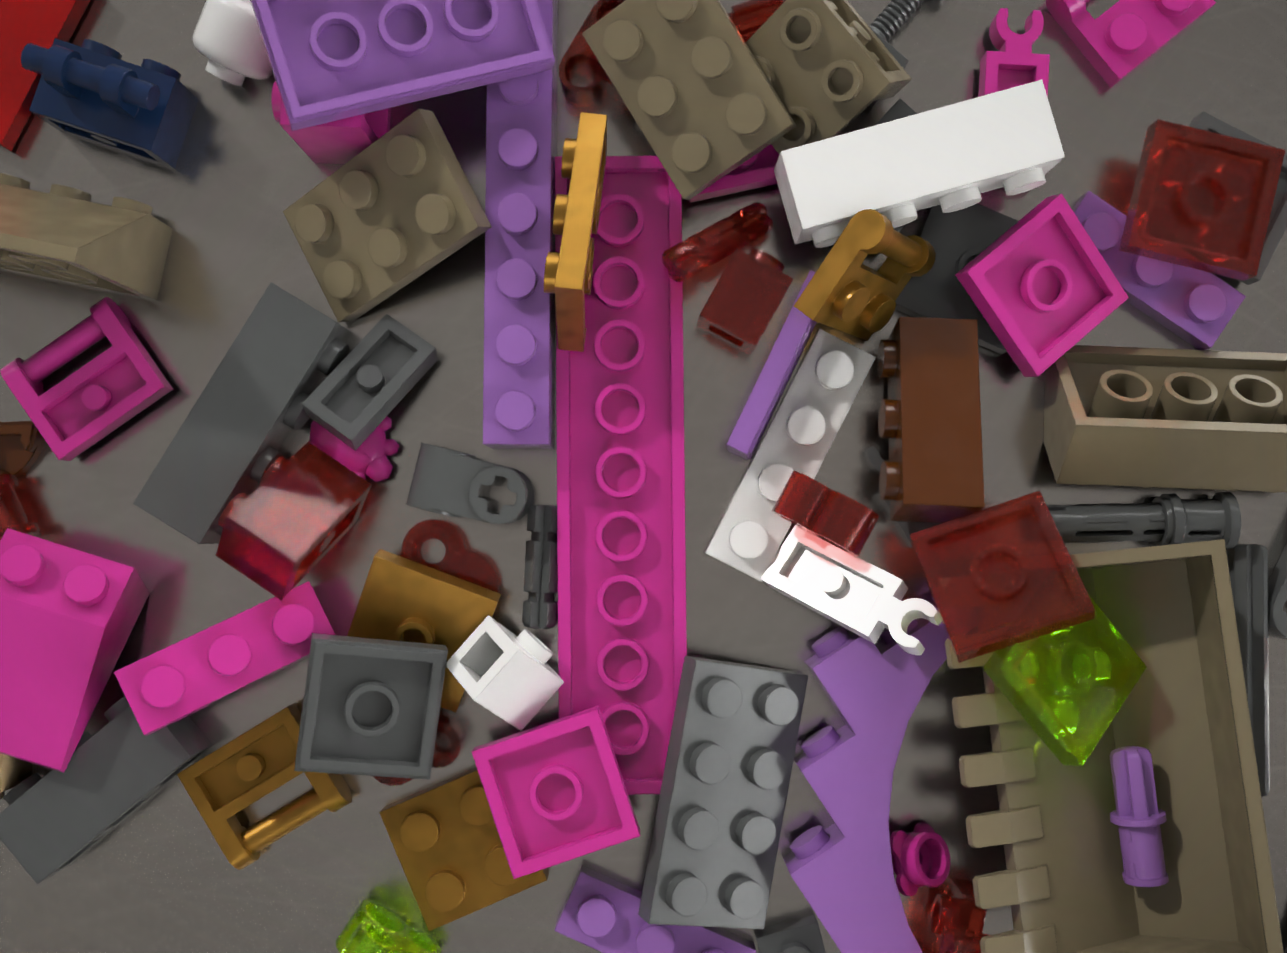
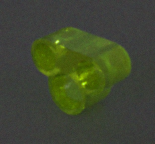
[336,900,442,953]

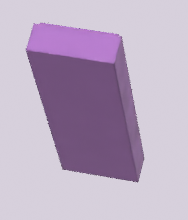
[726,270,817,460]

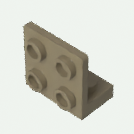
[746,0,912,154]

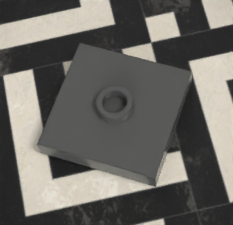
[895,203,1018,355]
[294,633,448,780]

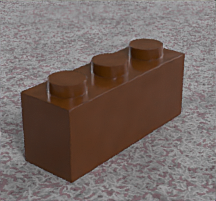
[877,317,985,524]

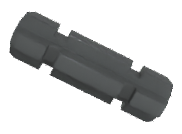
[522,505,558,629]

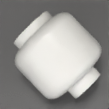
[192,0,273,87]

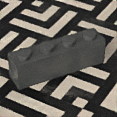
[133,282,352,544]

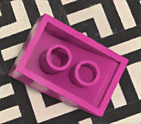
[0,528,150,773]

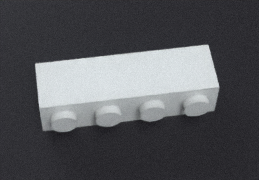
[774,80,1065,248]

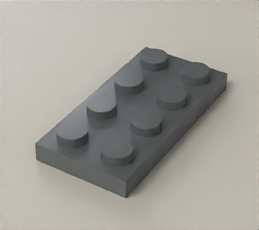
[638,656,808,929]

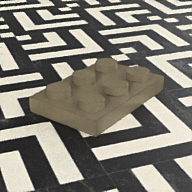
[582,0,797,200]
[283,109,492,322]

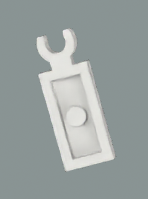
[761,526,943,655]

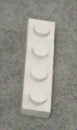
[704,329,876,582]

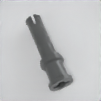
[1031,492,1242,549]

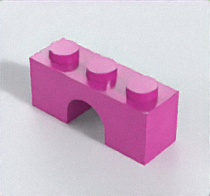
[114,581,336,736]

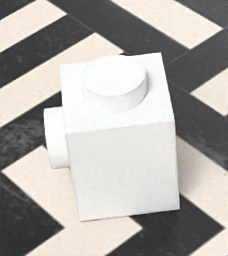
[446,615,564,731]

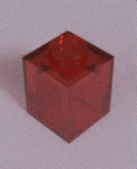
[697,248,793,355]

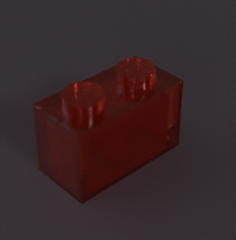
[215,442,372,601]

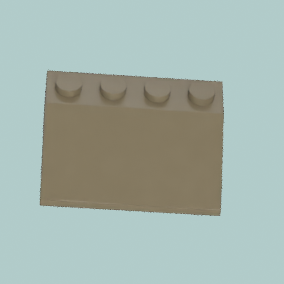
[0,173,173,301]

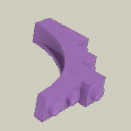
[783,577,978,953]

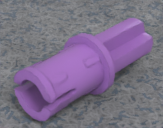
[1110,746,1169,887]

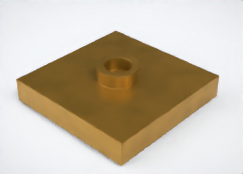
[347,549,501,713]

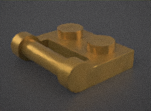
[794,209,936,341]
[177,703,352,870]

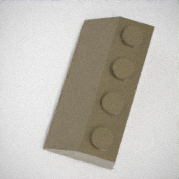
[1043,345,1287,493]

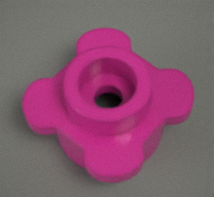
[890,823,951,896]

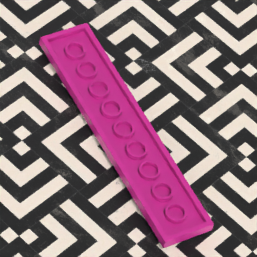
[555,156,687,795]

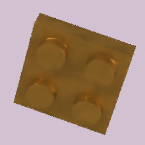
[379,767,549,931]

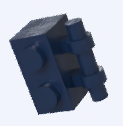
[21,38,199,169]

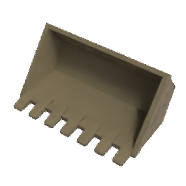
[938,539,1284,953]

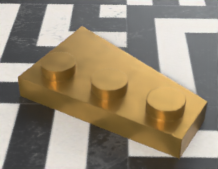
[544,112,607,352]

